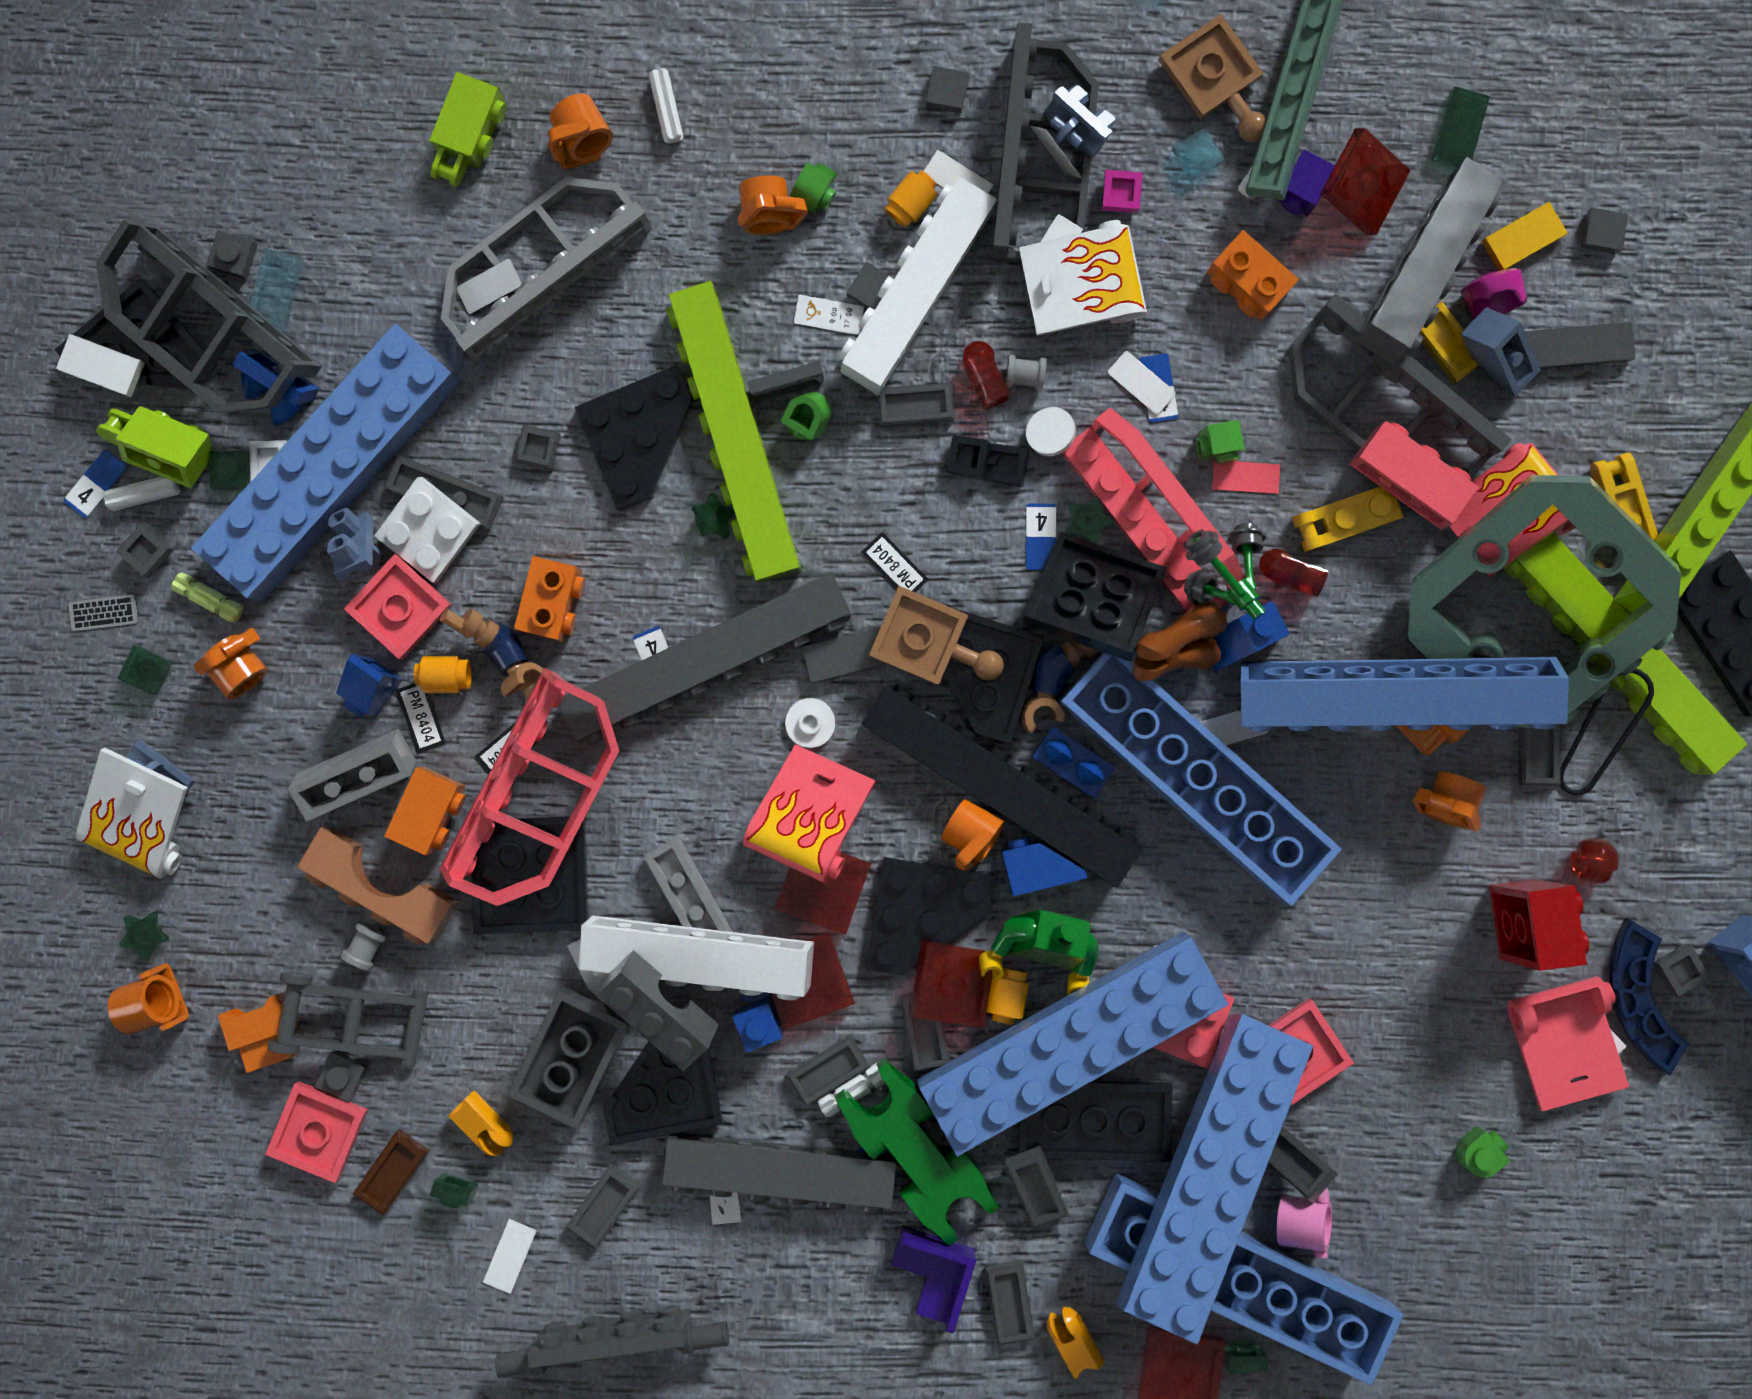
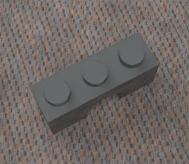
[596,950,719,1071]

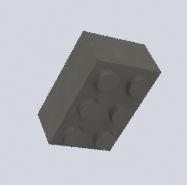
[507,986,630,1129]

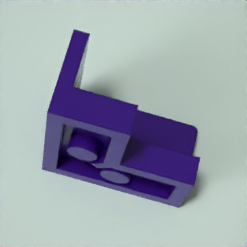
[891,1225,977,1334]

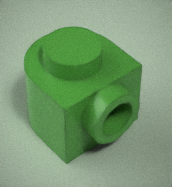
[790,162,837,215]
[780,392,832,441]
[1196,420,1245,464]
[1455,1126,1511,1178]

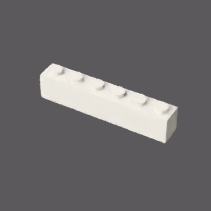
[838,176,998,395]
[579,916,814,1000]

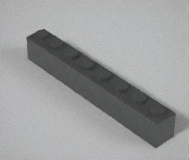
[559,572,851,745]

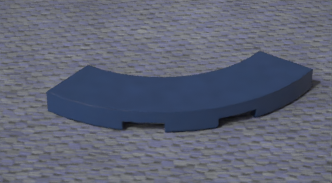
[1609,918,1689,1076]

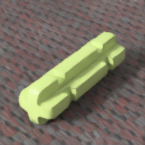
[171,573,244,623]

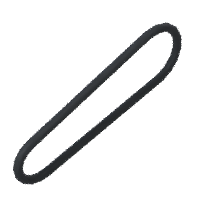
[1560,669,1654,795]

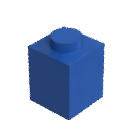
[732,996,784,1053]

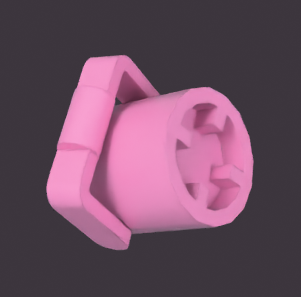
[1277,1188,1332,1258]

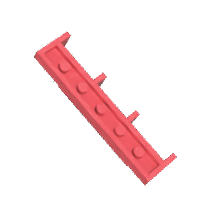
[1062,408,1245,612]
[439,668,619,906]

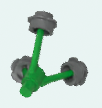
[1184,523,1266,620]

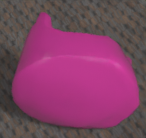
[1461,268,1527,319]

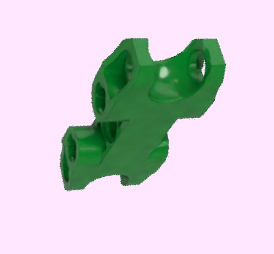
[835,1058,999,1246]

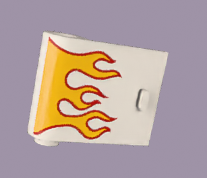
[1019,220,1147,336]
[76,748,188,879]

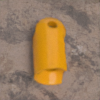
[448,1090,513,1156]
[1047,1306,1105,1379]

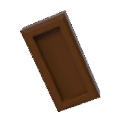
[353,1129,430,1216]

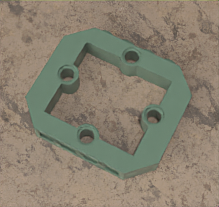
[1408,475,1681,728]

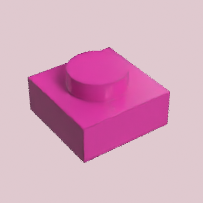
[1101,169,1143,214]

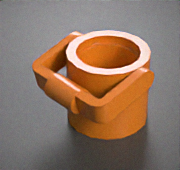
[548,93,613,169]
[738,175,808,235]
[193,627,268,700]
[1413,771,1487,832]
[941,798,1005,871]
[107,963,189,1034]

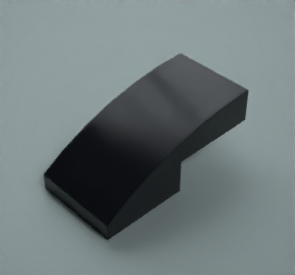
[946,435,1030,488]

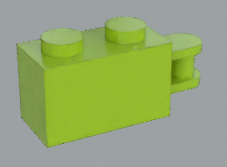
[429,71,507,187]
[96,406,214,489]

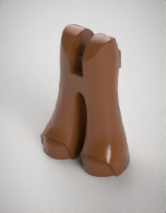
[1133,601,1227,681]

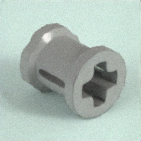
[1005,354,1047,392]
[340,921,389,971]

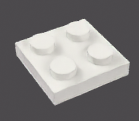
[374,477,481,583]

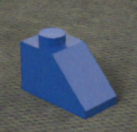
[1212,600,1290,671]
[336,653,403,717]
[1000,837,1087,896]

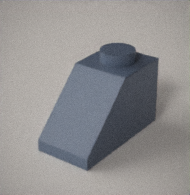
[1461,307,1541,397]

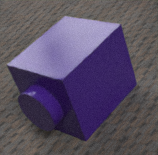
[1275,149,1337,217]

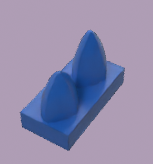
[233,349,319,425]
[1031,726,1115,799]

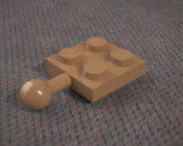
[1158,14,1267,143]
[869,586,1004,686]

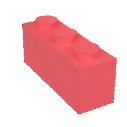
[1349,420,1479,530]

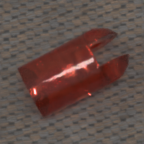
[963,341,1010,410]
[1259,548,1329,597]

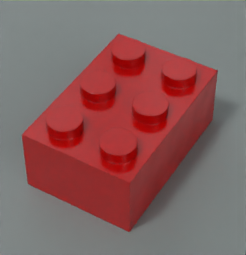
[1489,879,1589,971]

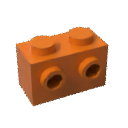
[1206,230,1299,322]
[514,556,585,642]
[384,767,466,855]

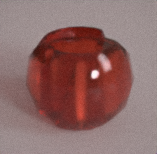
[1570,838,1619,885]

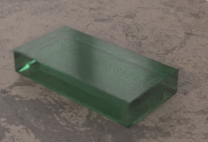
[1431,86,1490,167]

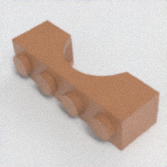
[297,827,459,945]

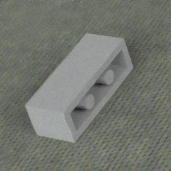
[288,728,416,822]

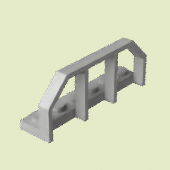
[441,177,652,364]

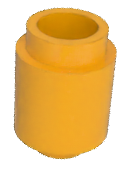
[884,170,938,228]
[413,656,472,693]
[986,967,1030,1025]

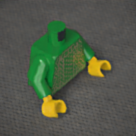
[979,910,1099,996]

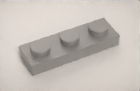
[643,836,733,932]

